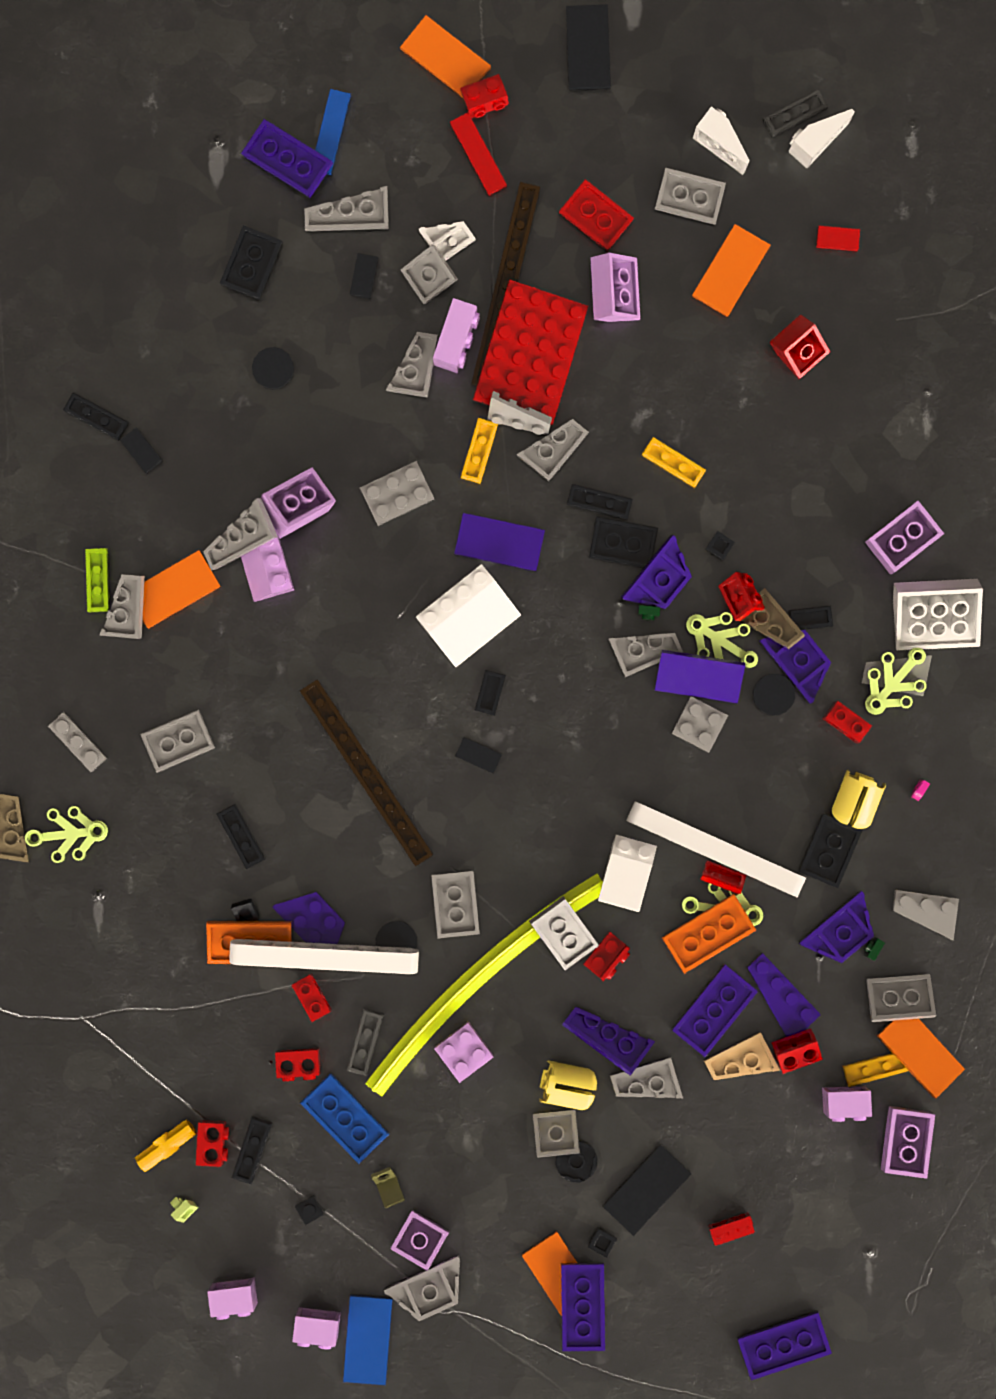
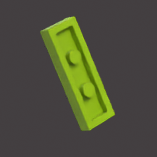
[85,548,110,612]

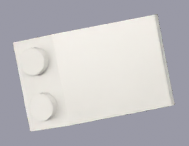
[693,107,749,175]
[789,109,855,168]
[598,835,657,912]

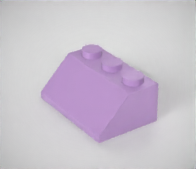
[591,253,640,322]
[241,535,294,602]

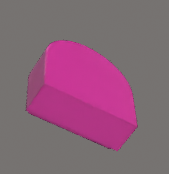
[911,779,930,801]

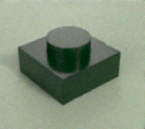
[637,605,661,620]
[864,938,885,961]

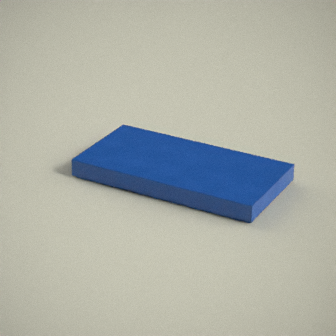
[300,1073,390,1164]
[343,1295,393,1385]

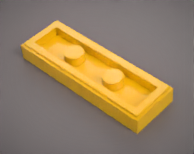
[460,418,498,484]
[642,437,706,488]
[842,1053,908,1087]

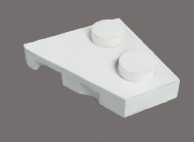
[418,221,476,261]

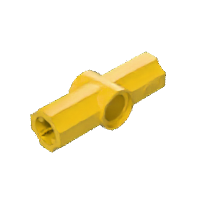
[134,1119,197,1172]

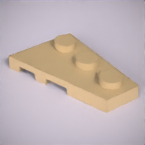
[704,1032,780,1080]

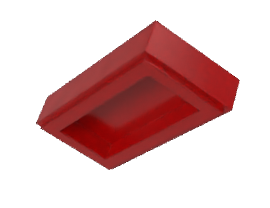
[816,226,860,251]
[700,860,746,894]

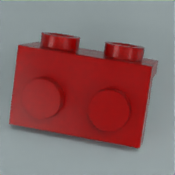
[460,74,509,118]

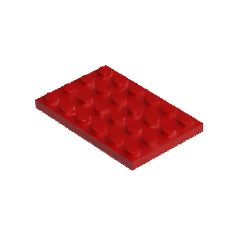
[472,280,588,426]

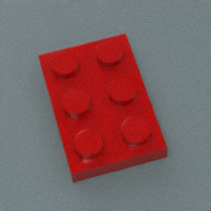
[559,179,634,252]

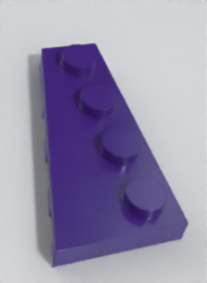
[747,953,821,1037]
[562,1007,655,1076]

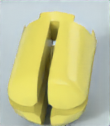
[832,770,886,829]
[539,1060,597,1110]

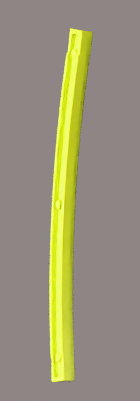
[365,873,603,1096]

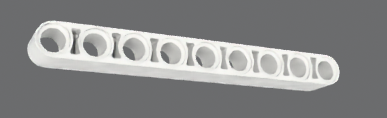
[626,802,806,898]
[229,939,419,974]

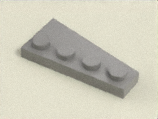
[304,186,389,231]
[203,498,278,571]

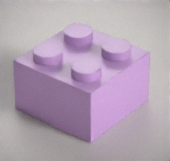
[434,1021,494,1083]
[822,1086,872,1122]
[390,1210,450,1270]
[208,1278,258,1320]
[292,1307,341,1349]

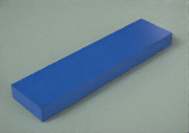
[315,89,351,175]

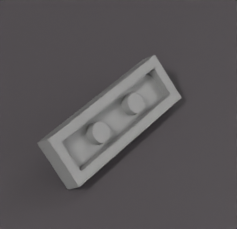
[48,712,107,772]

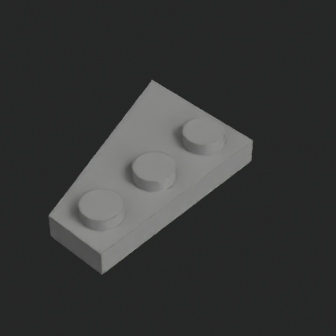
[386,332,439,398]
[517,419,589,481]
[100,574,145,639]
[608,633,683,677]
[861,655,932,696]
[610,1057,683,1099]

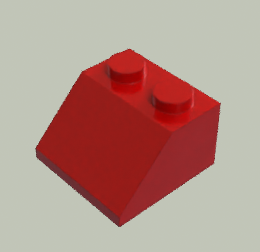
[770,315,830,379]

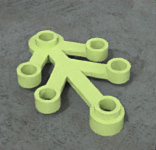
[686,612,758,668]
[865,648,926,715]
[25,806,108,863]
[682,883,763,926]

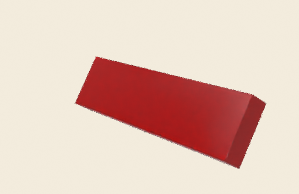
[450,112,507,196]

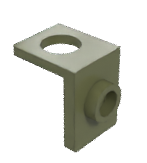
[371,1167,405,1208]

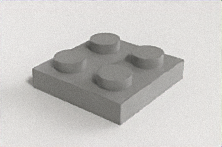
[401,245,458,304]
[671,696,728,753]
[533,1110,580,1158]

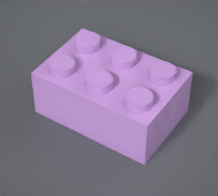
[433,298,480,373]
[261,467,336,538]
[865,501,944,575]
[881,1106,935,1179]

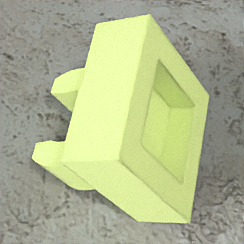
[170,1197,199,1223]

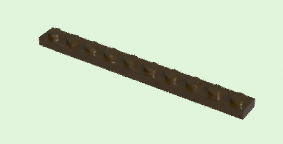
[471,182,540,386]
[300,679,433,867]

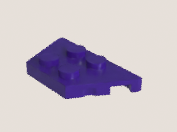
[621,535,692,609]
[759,630,831,704]
[799,891,874,963]
[272,892,346,944]

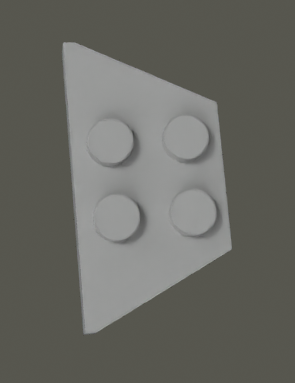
[384,1255,460,1321]

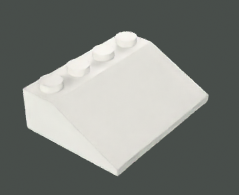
[416,564,521,667]
[893,579,983,650]

